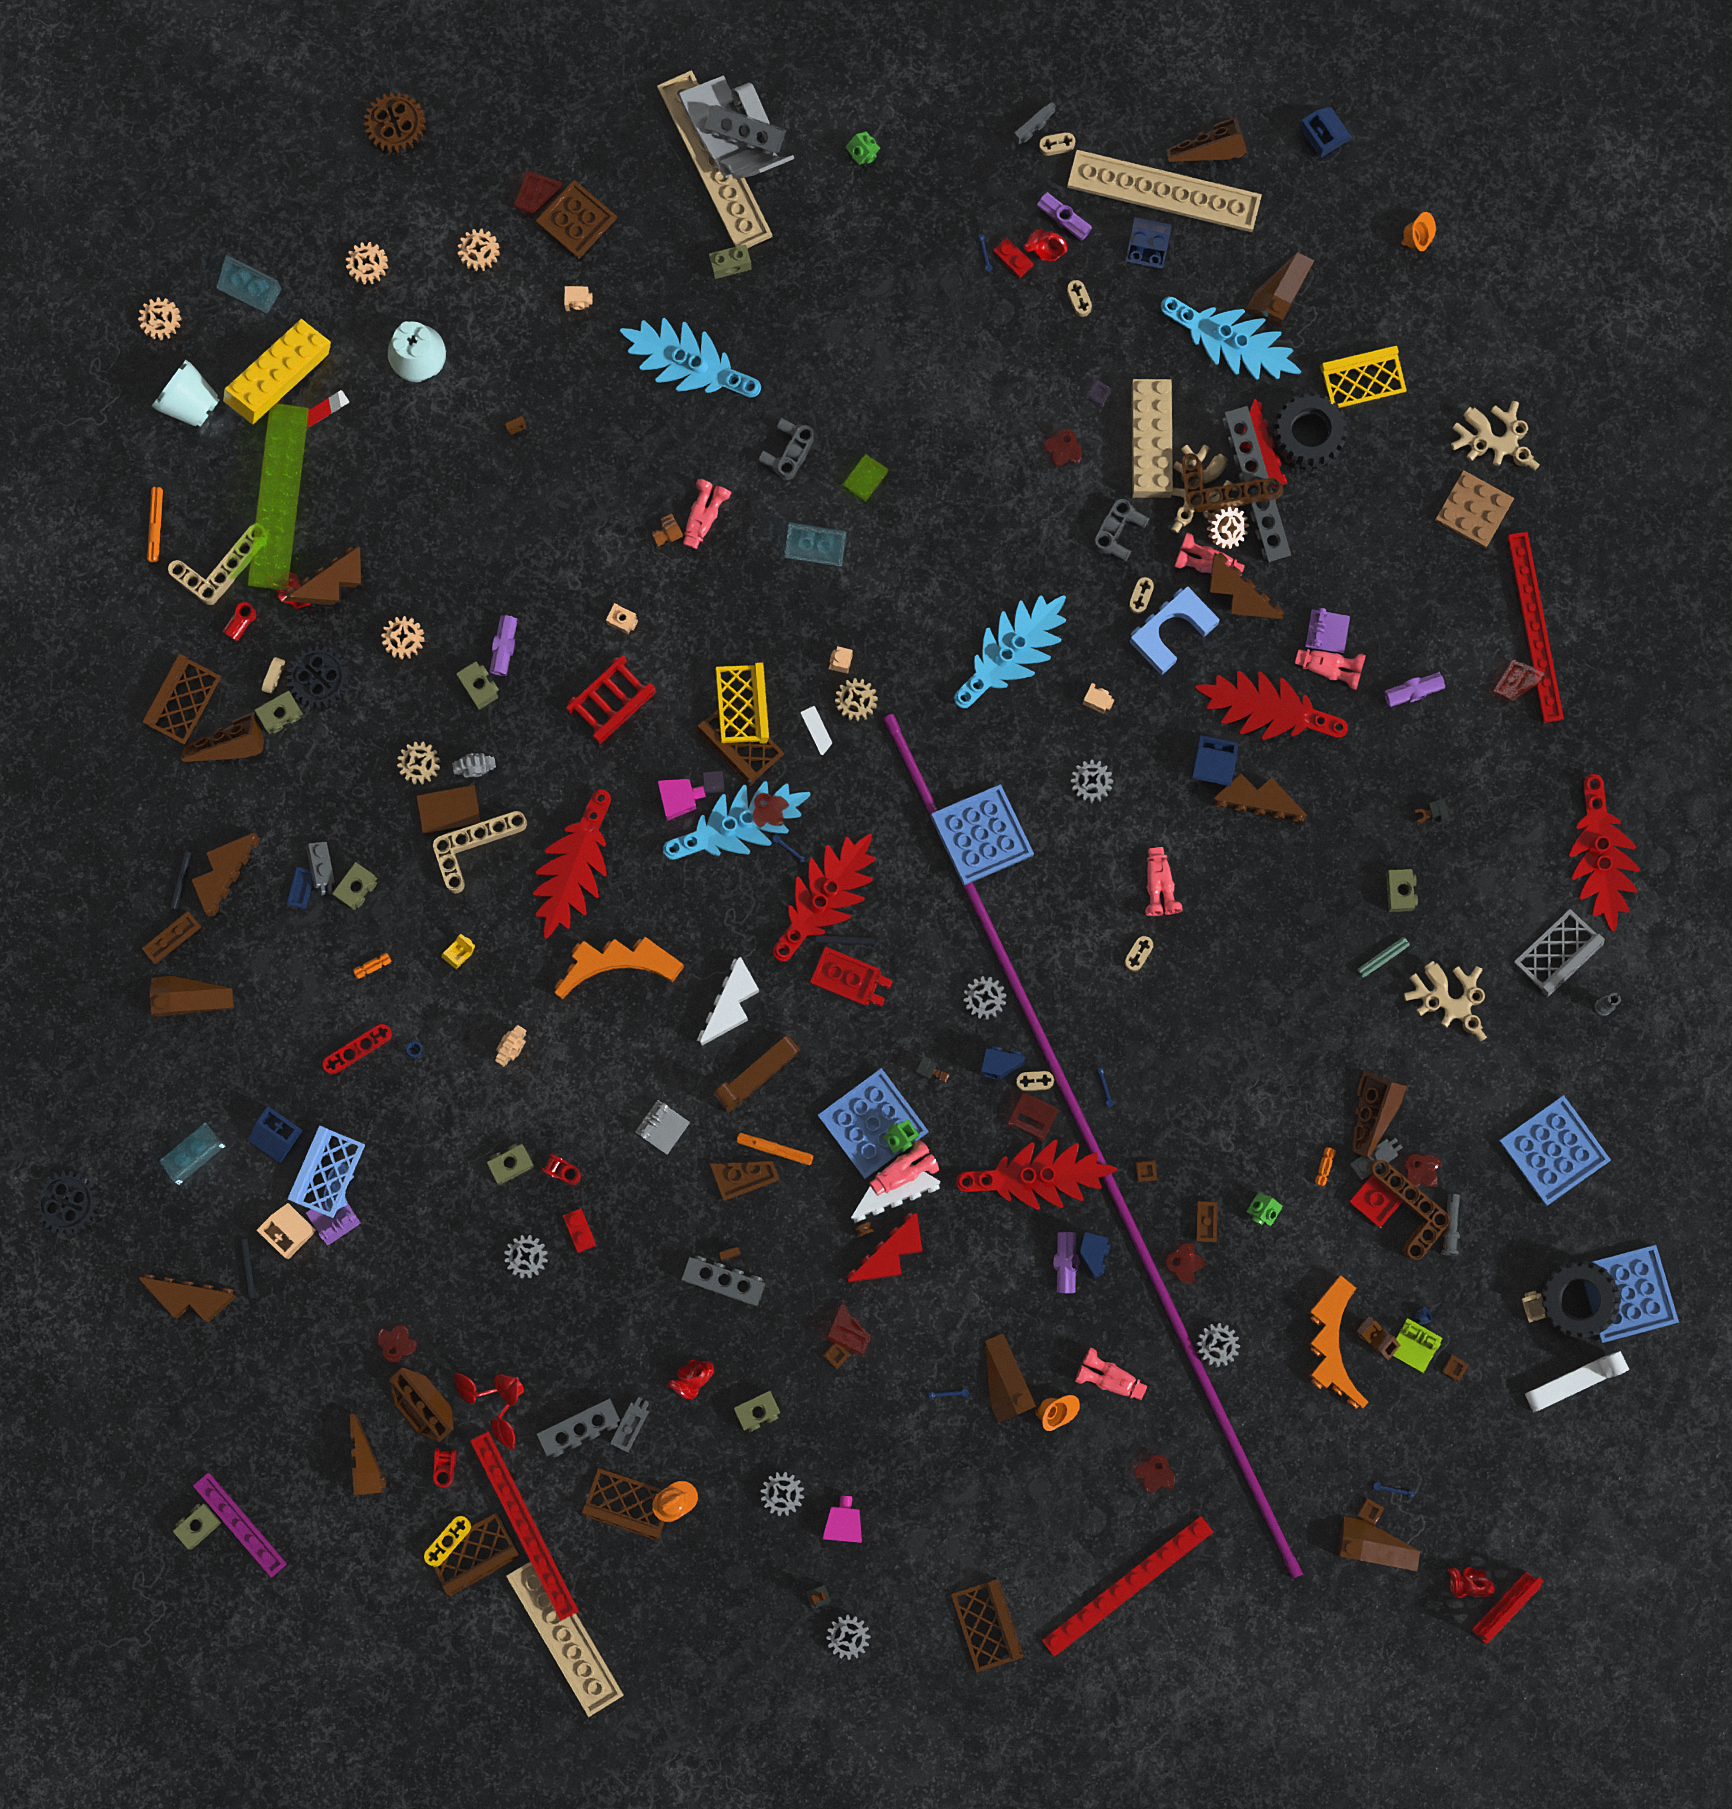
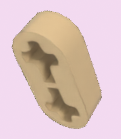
[1039,133,1075,156]
[1067,280,1092,317]
[1129,577,1154,614]
[262,657,285,694]
[1125,936,1153,972]
[1016,1071,1054,1091]

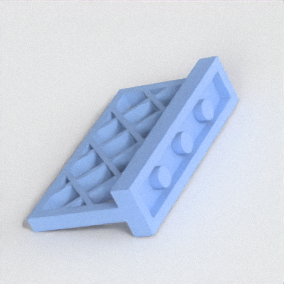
[288,1126,365,1218]

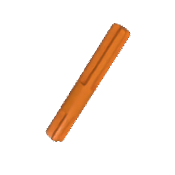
[147,487,163,562]
[737,1133,813,1165]

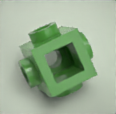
[846,131,880,164]
[883,1119,919,1153]
[1247,1192,1283,1226]

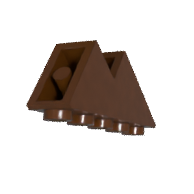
[283,547,361,605]
[1209,552,1284,619]
[1212,774,1307,822]
[192,832,260,916]
[139,1274,237,1322]

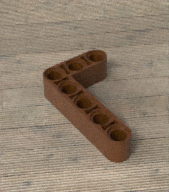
[1182,453,1283,512]
[713,1035,801,1113]
[1367,1159,1450,1260]

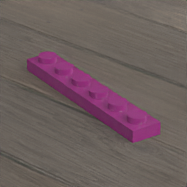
[193,1473,287,1578]

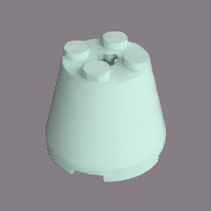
[388,321,446,382]
[152,360,220,427]

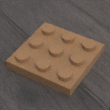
[1435,470,1514,549]

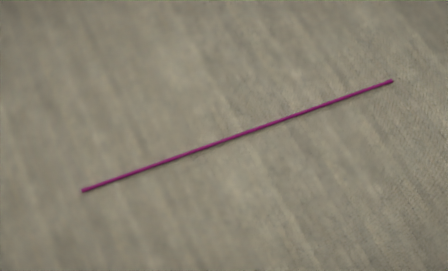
[883,714,1303,1579]

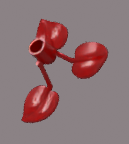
[454,1373,524,1449]

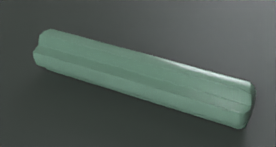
[1358,937,1410,977]

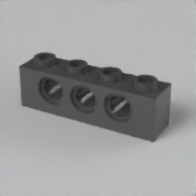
[704,105,786,155]
[682,1255,766,1307]
[537,1399,621,1458]

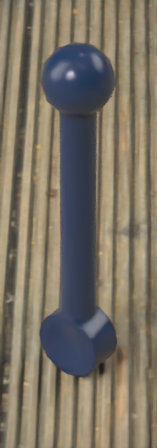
[977,234,992,273]
[773,835,806,863]
[1097,1067,1114,1107]
[927,1389,969,1399]
[1373,1482,1415,1498]

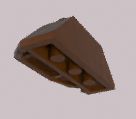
[389,1367,454,1442]

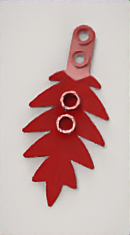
[1195,671,1348,740]
[1569,774,1640,932]
[533,790,611,939]
[773,834,875,962]
[956,1140,1117,1210]

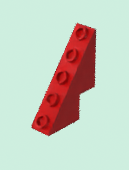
[1239,399,1287,488]
[846,1212,922,1283]

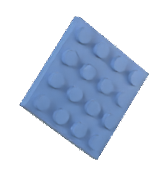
[930,784,1034,886]
[818,1068,929,1179]
[1499,1096,1611,1206]
[1582,1245,1679,1343]

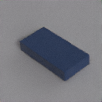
[286,867,313,910]

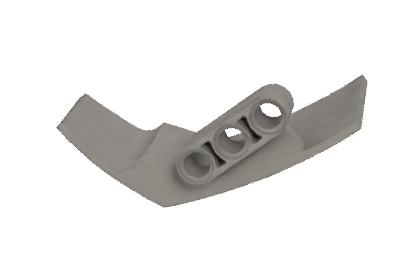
[678,76,794,179]

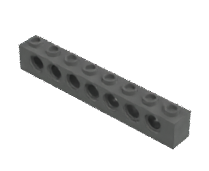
[1222,406,1291,562]

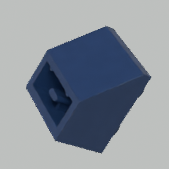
[1299,107,1352,158]
[1126,217,1172,269]
[1192,735,1238,786]
[980,1046,1025,1080]
[248,1106,303,1163]
[1078,1232,1111,1279]

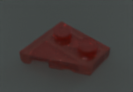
[514,171,562,214]
[1494,659,1547,702]
[826,1304,871,1356]

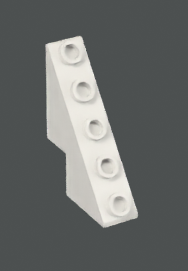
[697,957,759,1045]
[851,1164,941,1223]

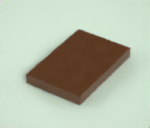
[417,785,481,835]

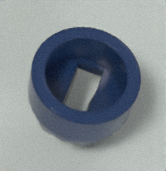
[406,1041,422,1058]
[1415,1307,1432,1325]

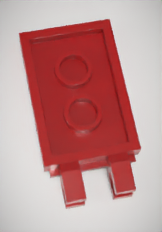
[810,947,892,1007]

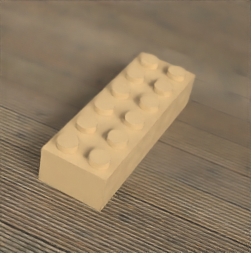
[1131,379,1173,498]

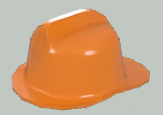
[1402,212,1436,251]
[1035,1395,1080,1431]
[653,1481,698,1522]

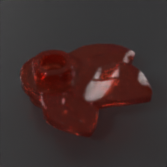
[1044,429,1082,467]
[753,793,789,828]
[1406,1154,1442,1188]
[1166,1243,1206,1283]
[378,1324,417,1362]
[1135,1455,1175,1493]

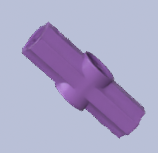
[1037,192,1092,241]
[490,615,517,676]
[1384,672,1445,707]
[1054,1232,1080,1293]

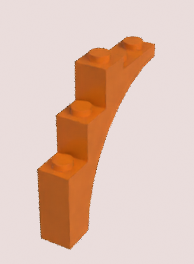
[554,937,684,1000]
[1309,1275,1368,1409]

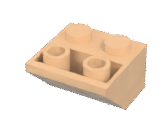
[257,1203,317,1259]

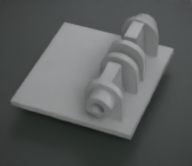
[635,1100,690,1155]

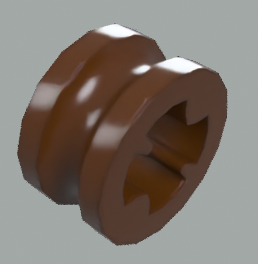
[854,1222,874,1238]

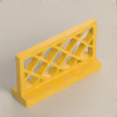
[1320,346,1406,408]
[716,663,769,743]

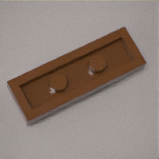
[142,911,201,964]

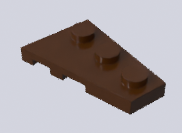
[710,1161,780,1201]

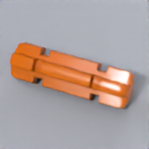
[353,953,391,979]
[1315,1147,1336,1186]

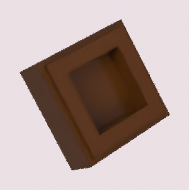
[505,416,527,435]
[1135,1160,1157,1183]
[719,1247,741,1261]
[823,1341,851,1369]
[1441,1354,1469,1382]
[1356,1498,1384,1526]

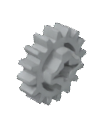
[452,753,496,777]
[1070,760,1113,803]
[964,976,1006,1020]
[505,1235,548,1278]
[1196,1323,1240,1368]
[761,1472,804,1516]
[826,1615,870,1660]

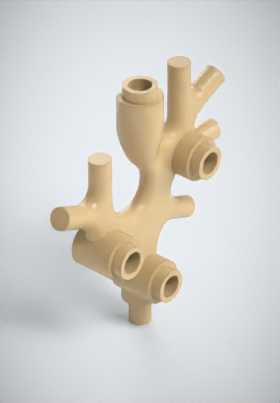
[1451,401,1540,470]
[1171,445,1238,533]
[1404,961,1487,1042]

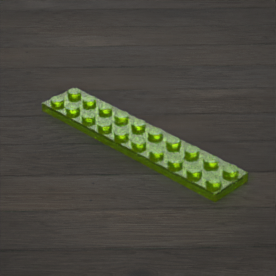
[248,403,309,591]

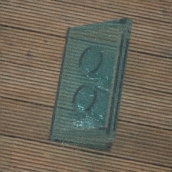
[217,255,281,314]
[785,522,847,567]
[160,1122,225,1184]

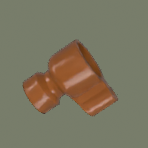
[652,513,683,547]

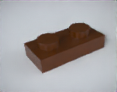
[1196,1201,1218,1243]

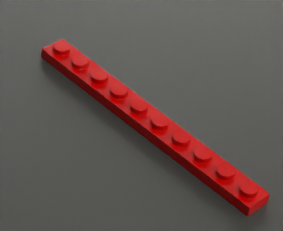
[1507,532,1564,723]
[471,1432,579,1621]
[1042,1516,1213,1657]

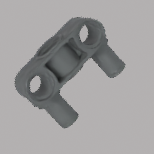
[759,418,814,480]
[1094,499,1150,561]

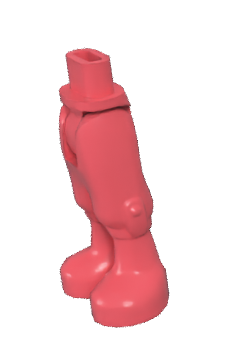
[683,479,731,549]
[1175,533,1245,575]
[1295,649,1366,690]
[1145,847,1183,916]
[869,1139,939,1196]
[1075,1347,1147,1400]

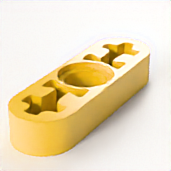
[424,1516,471,1567]

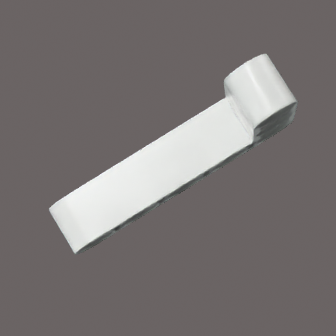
[1525,1351,1629,1413]

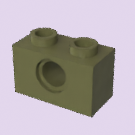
[709,244,752,279]
[457,662,499,709]
[255,691,303,734]
[333,862,377,910]
[1386,869,1418,912]
[487,1143,535,1185]
[734,1391,781,1432]
[173,1504,222,1550]

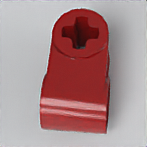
[541,1153,581,1185]
[433,1448,456,1488]

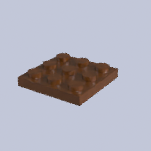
[536,180,617,259]

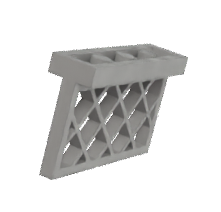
[1514,909,1605,998]

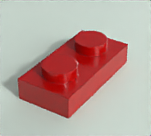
[993,238,1034,279]
[563,1208,597,1253]

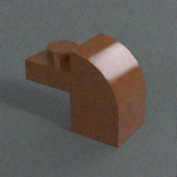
[1357,1316,1401,1360]

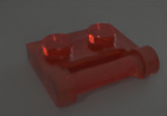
[1008,1092,1059,1142]

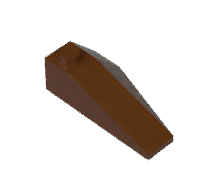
[1166,117,1247,162]
[1246,252,1314,327]
[181,712,264,762]
[150,976,234,1017]
[1352,1071,1407,1158]
[985,1333,1036,1423]
[350,1414,386,1495]
[1337,1516,1420,1571]

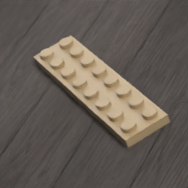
[507,1561,624,1717]

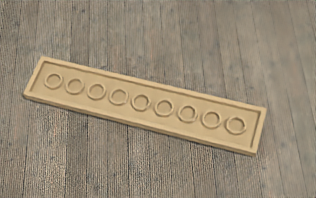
[657,70,772,248]
[1067,150,1262,232]

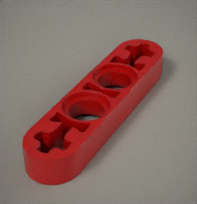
[323,1024,392,1074]

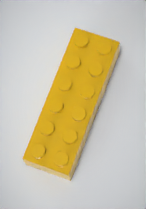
[223,319,331,424]

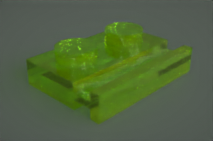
[843,454,888,502]

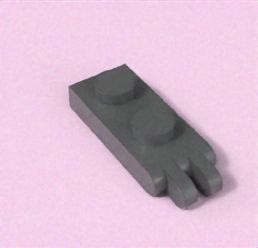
[1014,103,1055,145]
[306,842,335,895]
[1350,1138,1403,1181]
[610,1397,649,1453]

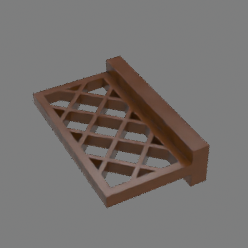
[143,654,221,745]
[696,698,784,787]
[582,1468,665,1541]
[430,1512,521,1596]
[951,1579,1024,1673]

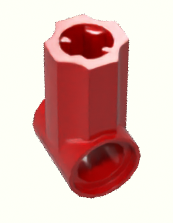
[223,602,256,641]

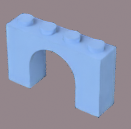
[1130,587,1219,675]

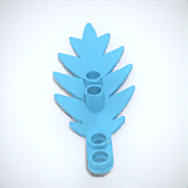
[1161,297,1301,380]
[620,318,761,397]
[954,596,1066,708]
[663,781,811,860]

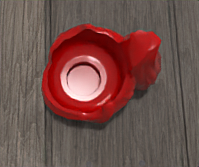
[1023,229,1067,261]

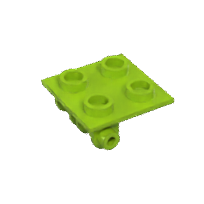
[1392,1318,1442,1373]

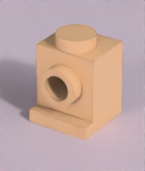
[564,286,593,311]
[606,603,638,634]
[829,646,853,674]
[1083,683,1114,714]

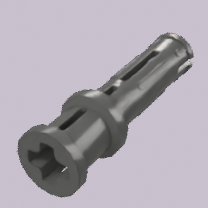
[1594,993,1621,1016]
[1441,1194,1460,1256]

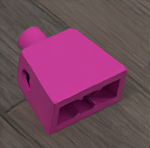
[658,779,706,820]
[823,1496,862,1543]

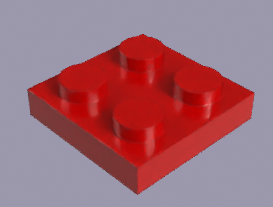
[1349,1176,1401,1228]

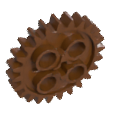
[363,92,426,153]

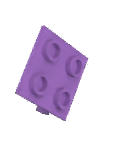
[1305,608,1350,654]
[306,1201,361,1246]

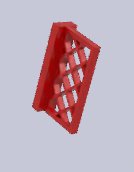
[1471,1571,1544,1644]

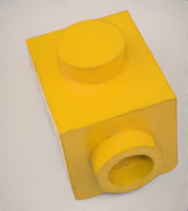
[441,934,475,969]

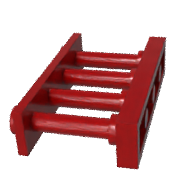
[566,655,656,744]

